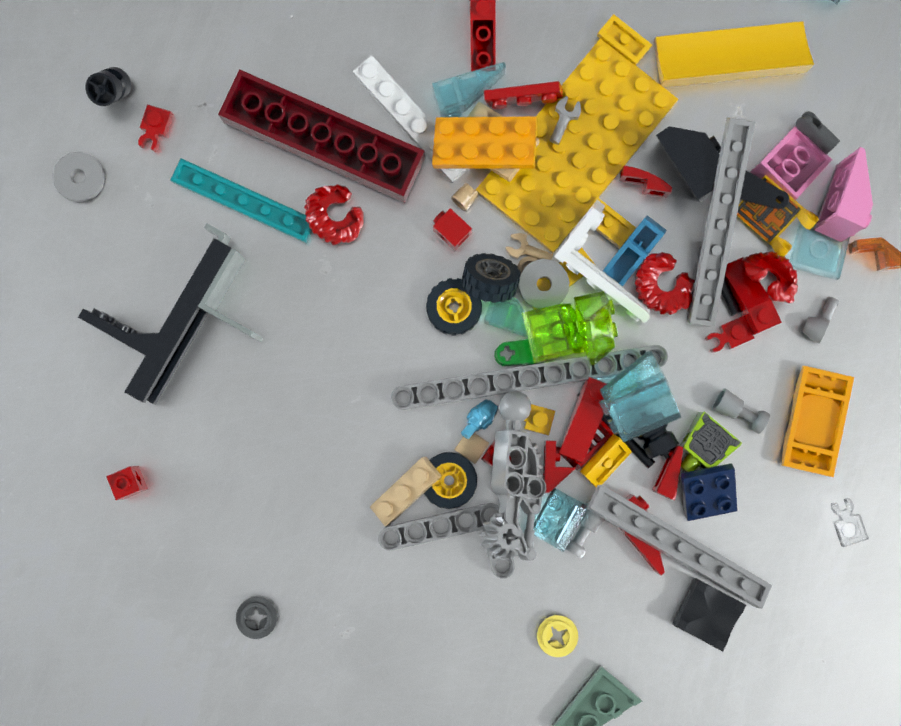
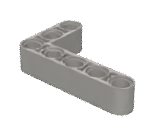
[378,503,515,578]

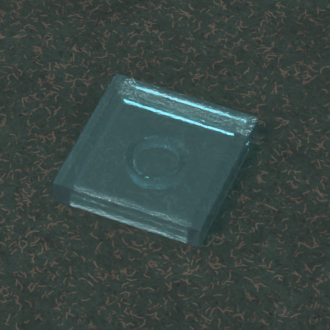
[790,222,850,280]

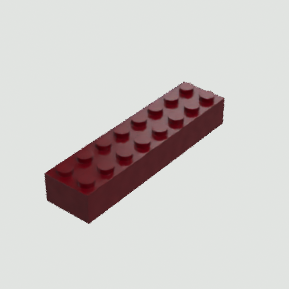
[218,69,425,203]

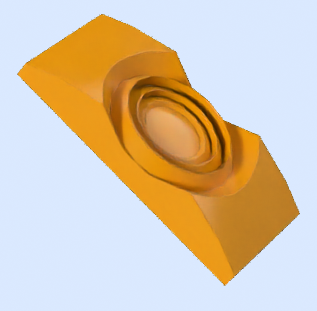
[781,366,854,477]

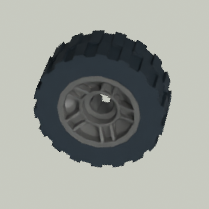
[461,253,521,303]

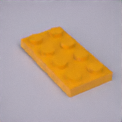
[432,116,537,169]

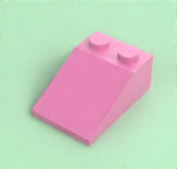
[750,126,832,200]
[814,147,873,242]

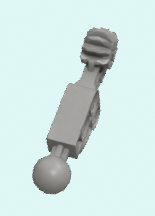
[480,391,546,560]

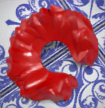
[304,184,364,245]
[742,251,798,304]
[635,252,695,315]

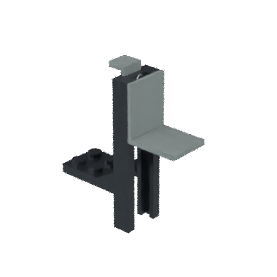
[78,223,263,405]

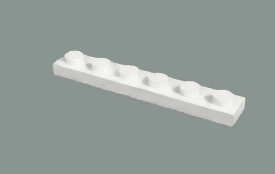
[353,55,468,183]

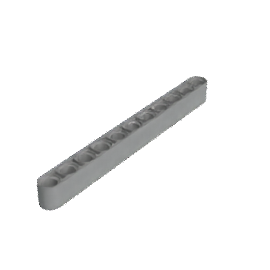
[391,345,668,410]

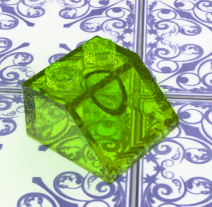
[574,291,618,365]
[522,303,584,363]

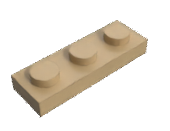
[370,456,442,527]

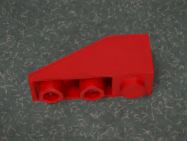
[470,0,496,72]

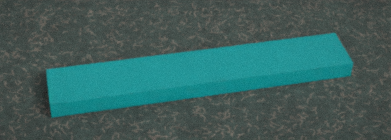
[170,158,312,244]

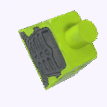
[679,411,742,472]

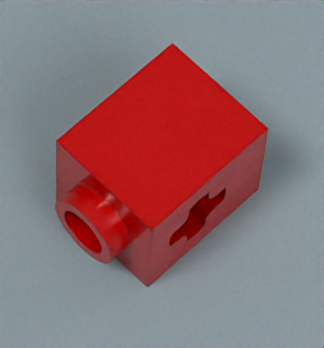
[433,208,472,251]
[106,466,148,500]

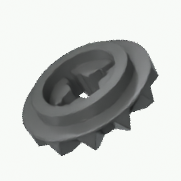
[236,597,278,639]

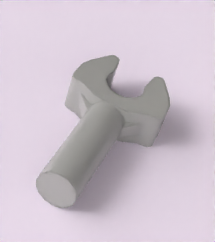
[550,96,581,145]

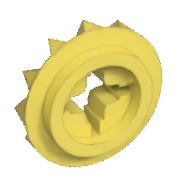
[537,615,578,657]

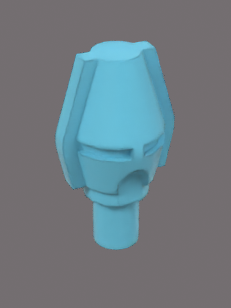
[461,399,498,439]

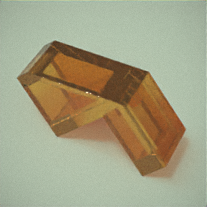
[848,237,901,271]

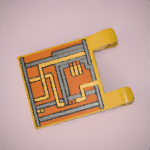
[737,175,819,256]

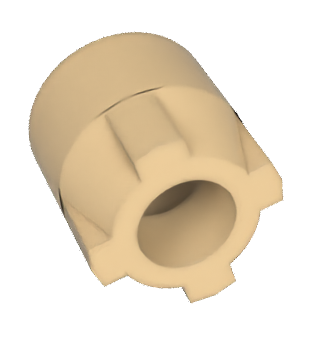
[451,183,478,211]

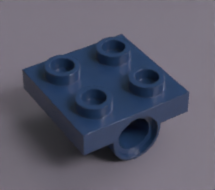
[681,463,738,521]

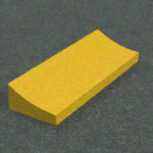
[654,21,814,88]

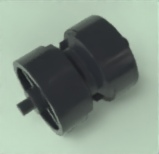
[85,67,131,106]
[632,412,679,459]

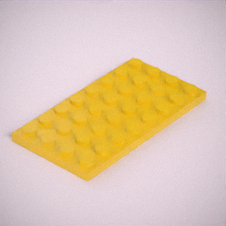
[476,38,678,254]

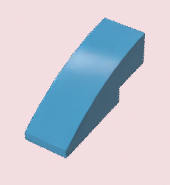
[603,215,667,286]

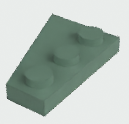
[553,666,642,726]

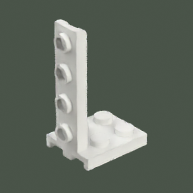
[554,200,650,323]

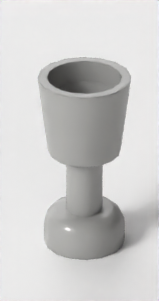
[713,388,770,434]
[562,501,605,558]

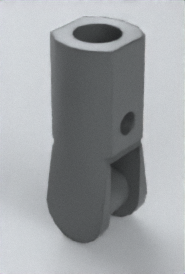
[796,111,840,154]

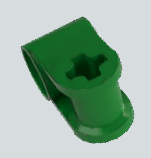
[494,338,544,366]

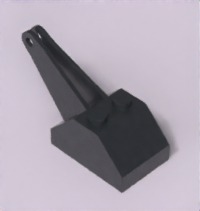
[656,126,789,209]

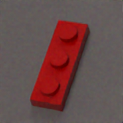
[484,81,563,109]

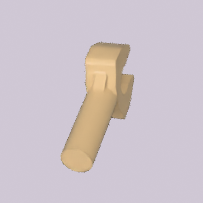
[505,233,553,260]

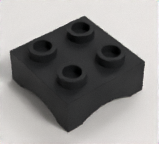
[673,578,746,652]

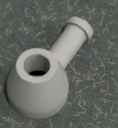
[802,297,839,344]

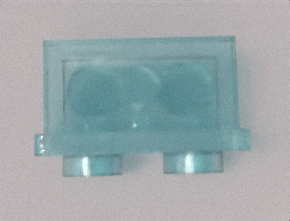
[534,488,587,552]

